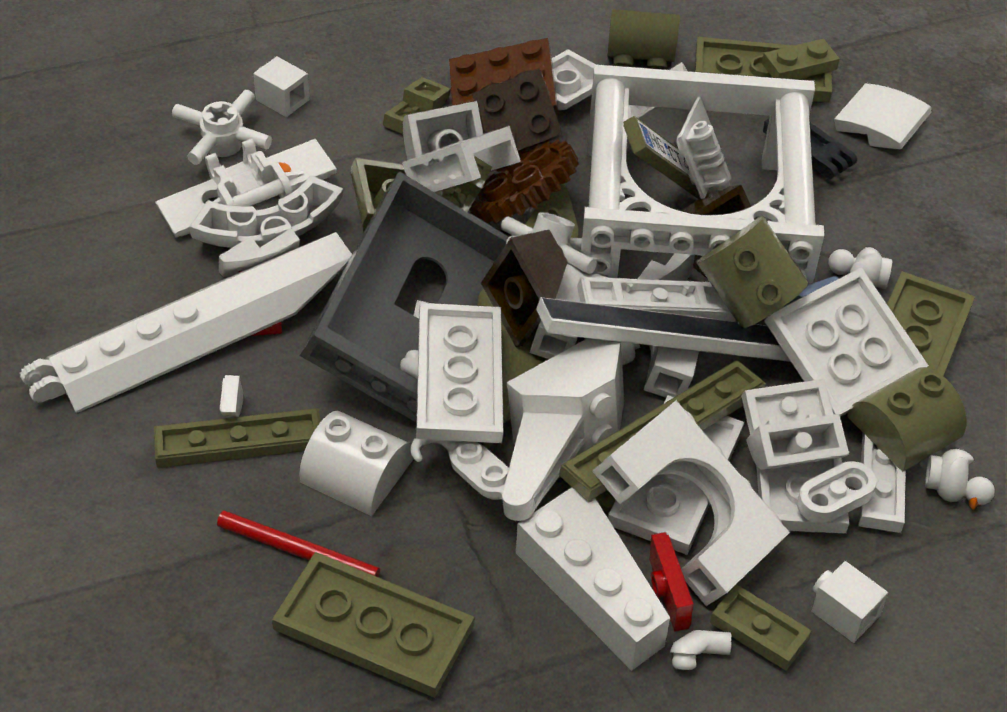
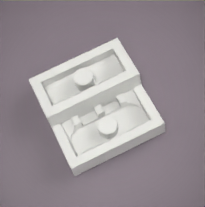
[834,83,931,149]

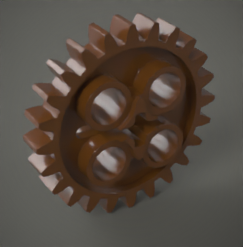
[469,139,579,224]

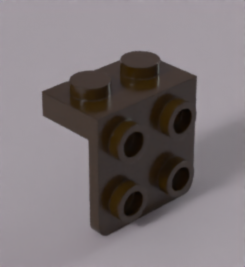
[472,68,561,153]

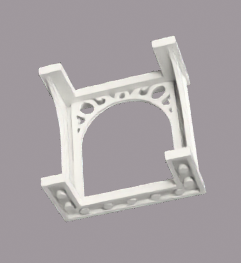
[581,64,824,284]

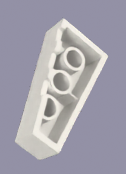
[516,487,670,671]

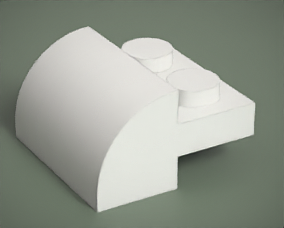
[741,379,849,470]

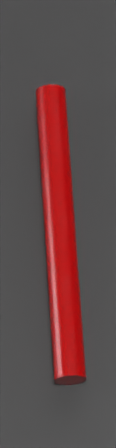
[217,510,380,578]

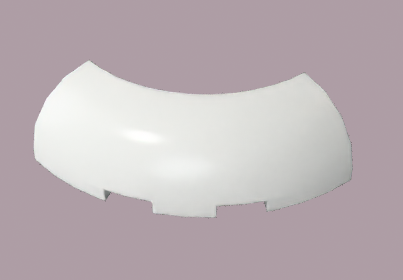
[189,175,344,248]

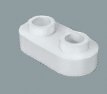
[797,461,877,523]

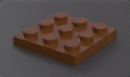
[449,38,559,131]

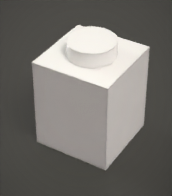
[253,56,310,117]
[811,561,888,643]

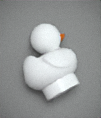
[828,247,892,289]
[925,449,995,510]

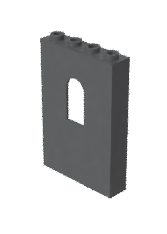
[299,171,509,422]

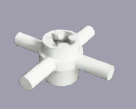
[172,90,272,165]
[501,212,597,274]

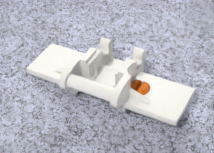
[155,138,337,238]

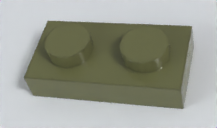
[762,39,840,80]
[710,584,812,671]

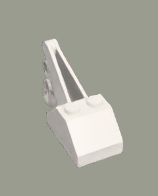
[410,338,624,521]

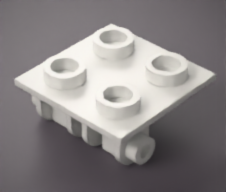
[677,97,731,199]

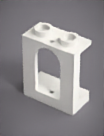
[402,126,521,192]

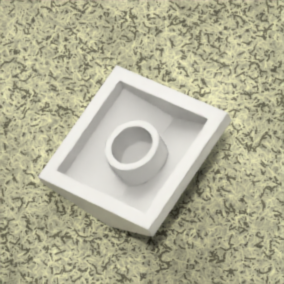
[552,49,596,110]

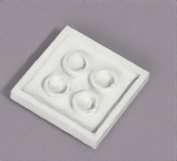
[764,267,929,417]

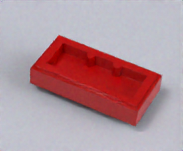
[649,532,693,632]

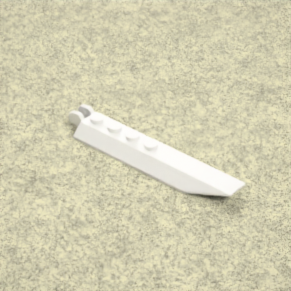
[20,232,352,414]

